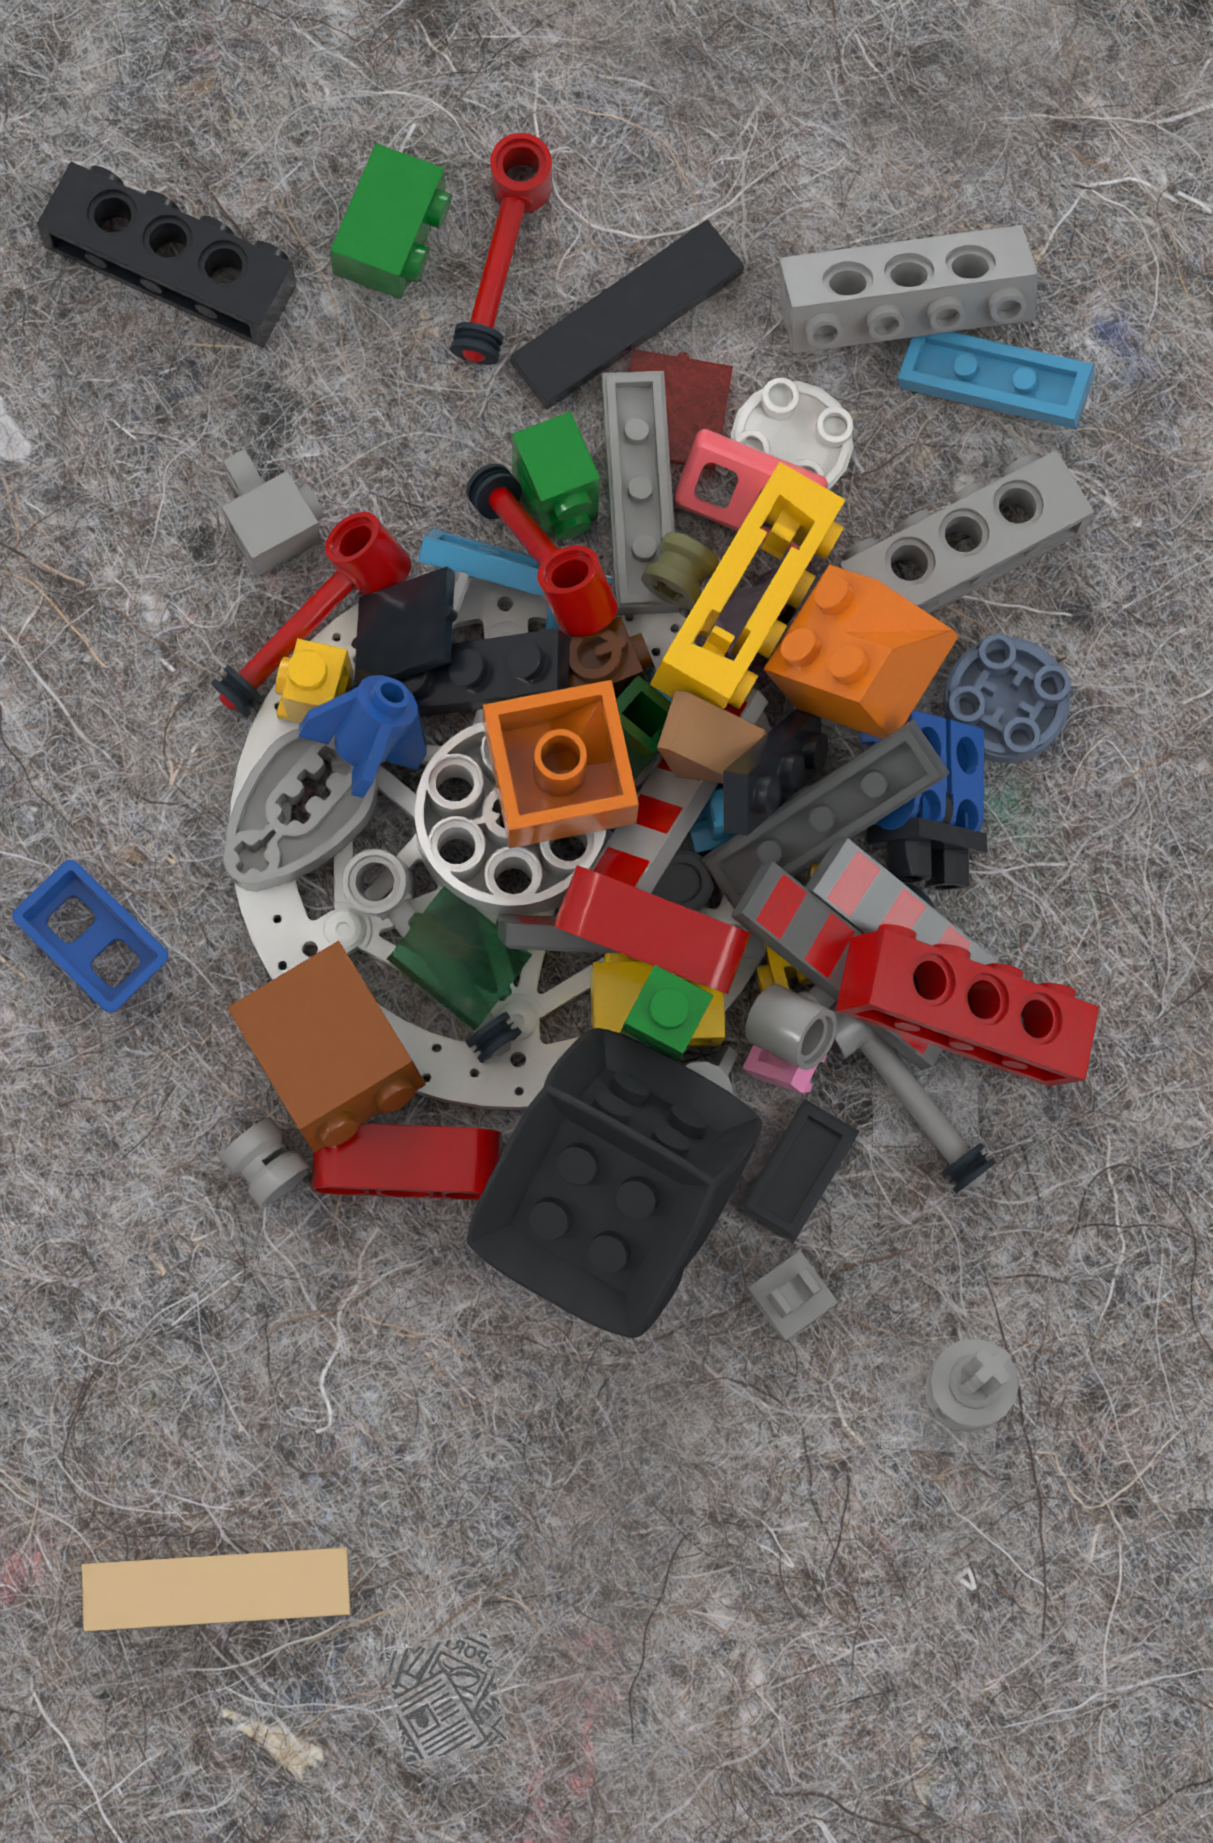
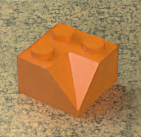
[763,565,959,739]
[483,680,639,849]

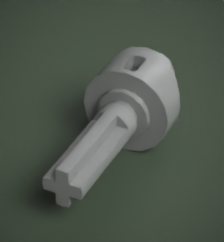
[925,1338,1019,1432]

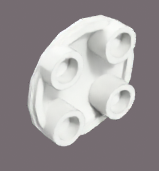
[730,378,853,492]

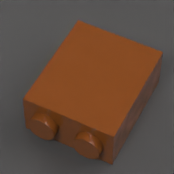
[227,940,426,1153]

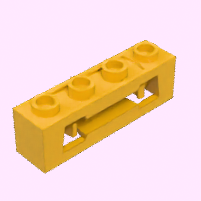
[649,462,845,709]

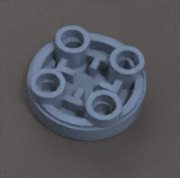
[943,634,1071,763]

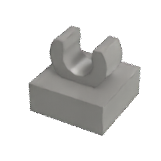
[746,1250,838,1343]

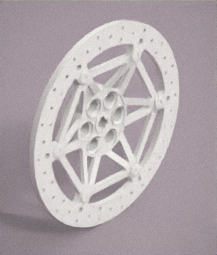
[230,568,772,1110]

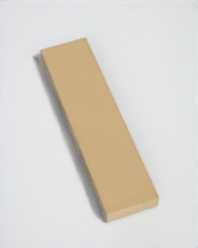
[81,1547,351,1632]

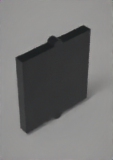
[351,566,458,688]

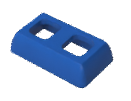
[12,860,168,1013]

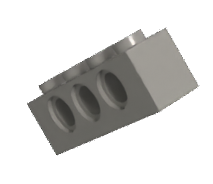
[779,225,1038,353]
[839,449,1094,614]

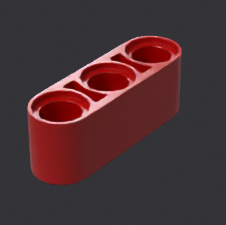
[553,865,751,994]
[311,1123,502,1201]

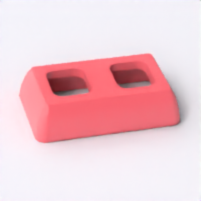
[673,429,828,552]

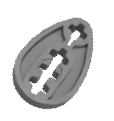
[223,728,378,892]

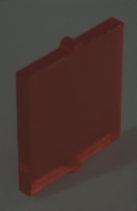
[629,349,733,471]

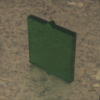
[387,886,532,1031]

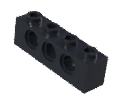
[37,161,296,348]

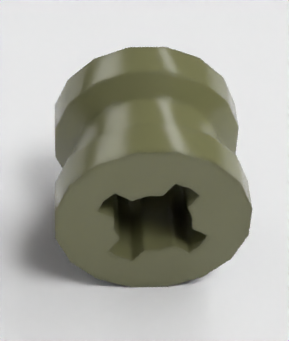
[641,532,720,610]

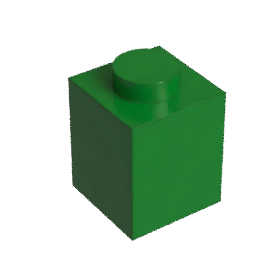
[620,965,714,1062]

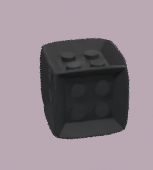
[466,1028,762,1338]

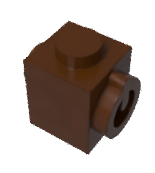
[569,616,655,699]

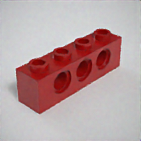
[835,924,1099,1087]

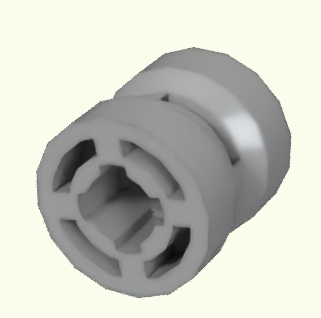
[220,1117,311,1209]

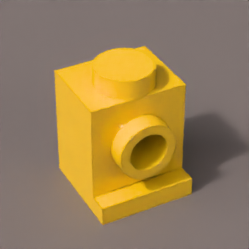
[275,638,354,724]

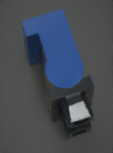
[860,710,987,891]

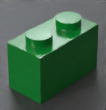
[330,143,452,299]
[512,411,600,540]

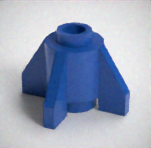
[298,675,427,798]

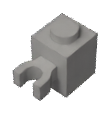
[221,449,325,578]

